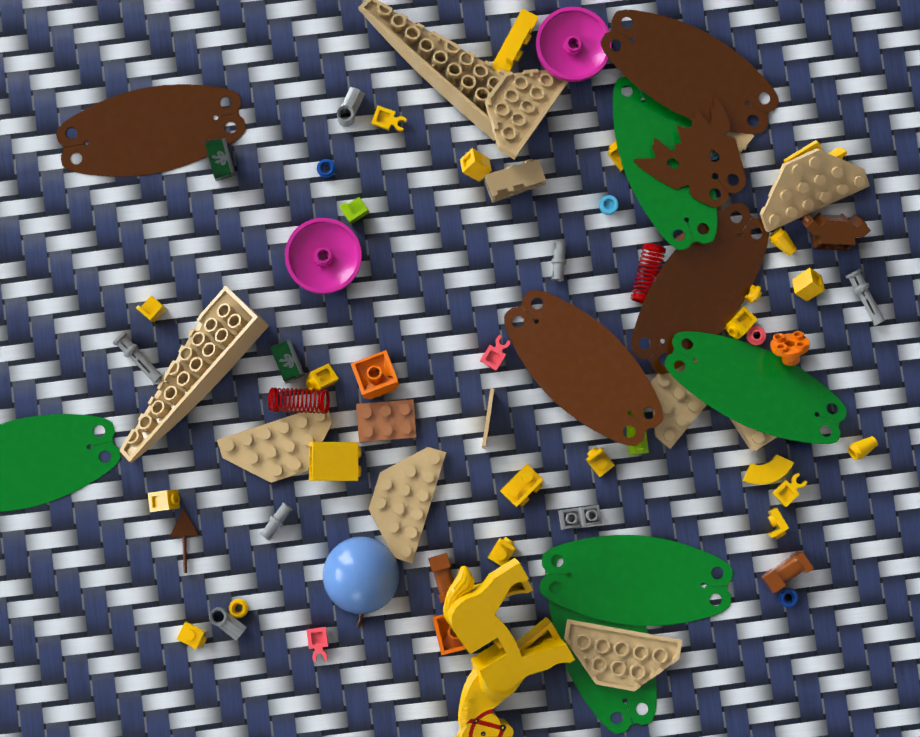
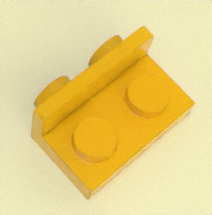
[500,464,544,507]

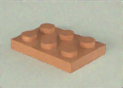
[356,399,417,442]

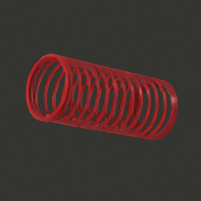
[630,243,667,303]
[268,387,330,414]

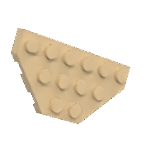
[485,69,568,160]
[760,148,869,232]
[650,358,707,449]
[217,404,333,483]
[369,447,446,563]
[564,619,682,691]

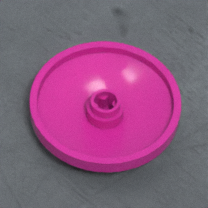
[535,7,612,82]
[285,218,362,294]

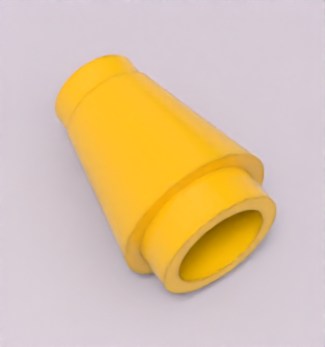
[769,227,797,256]
[848,436,878,461]

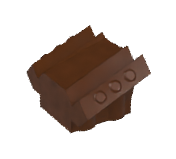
[799,212,871,251]

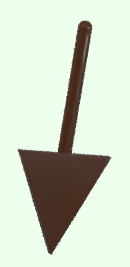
[170,508,199,573]

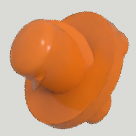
[770,331,810,366]

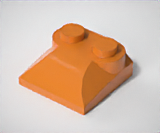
[350,350,399,399]
[432,614,466,655]

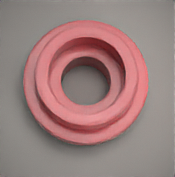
[746,326,766,345]

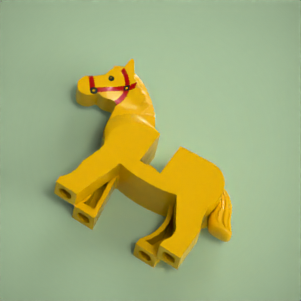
[443,558,575,737]

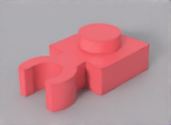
[480,335,510,371]
[307,627,329,662]

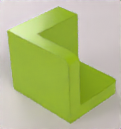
[339,197,370,225]

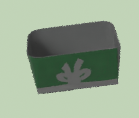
[204,138,236,181]
[270,340,305,384]

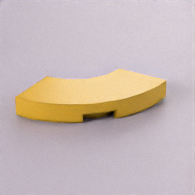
[742,454,794,485]

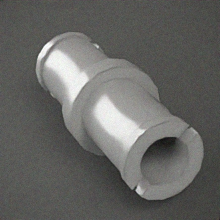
[551,242,567,282]
[260,502,293,541]

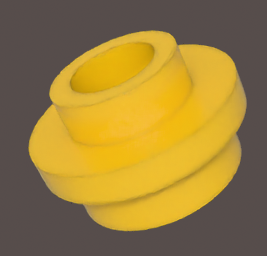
[745,285,762,303]
[229,599,249,618]

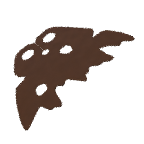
[634,97,746,207]

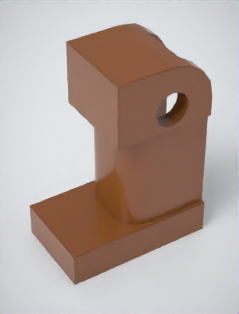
[761,551,814,594]
[428,553,454,603]

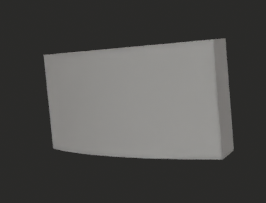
[558,505,602,530]

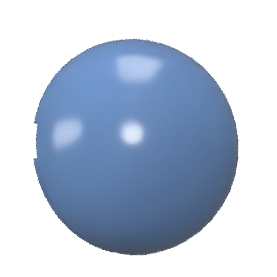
[323,537,400,614]

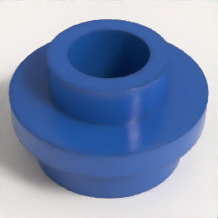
[317,159,336,178]
[778,588,798,607]

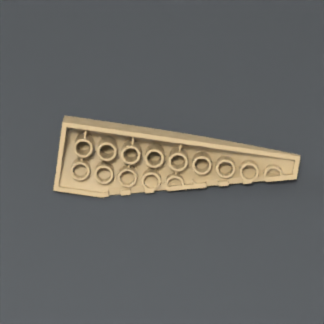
[358,0,506,141]
[119,286,269,463]

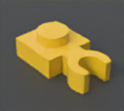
[371,106,407,132]
[771,473,807,507]

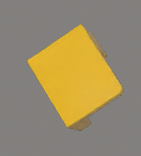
[460,148,492,181]
[792,268,825,301]
[136,296,167,323]

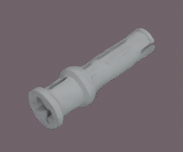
[845,268,885,326]
[113,332,163,384]

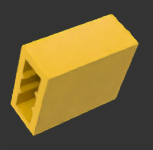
[309,442,361,481]

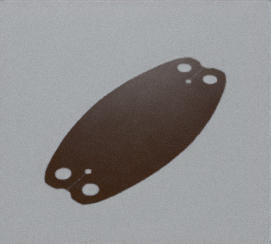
[600,10,779,134]
[56,84,246,177]
[631,203,769,374]
[504,290,663,446]

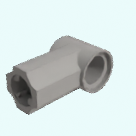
[337,87,365,127]
[209,607,247,641]

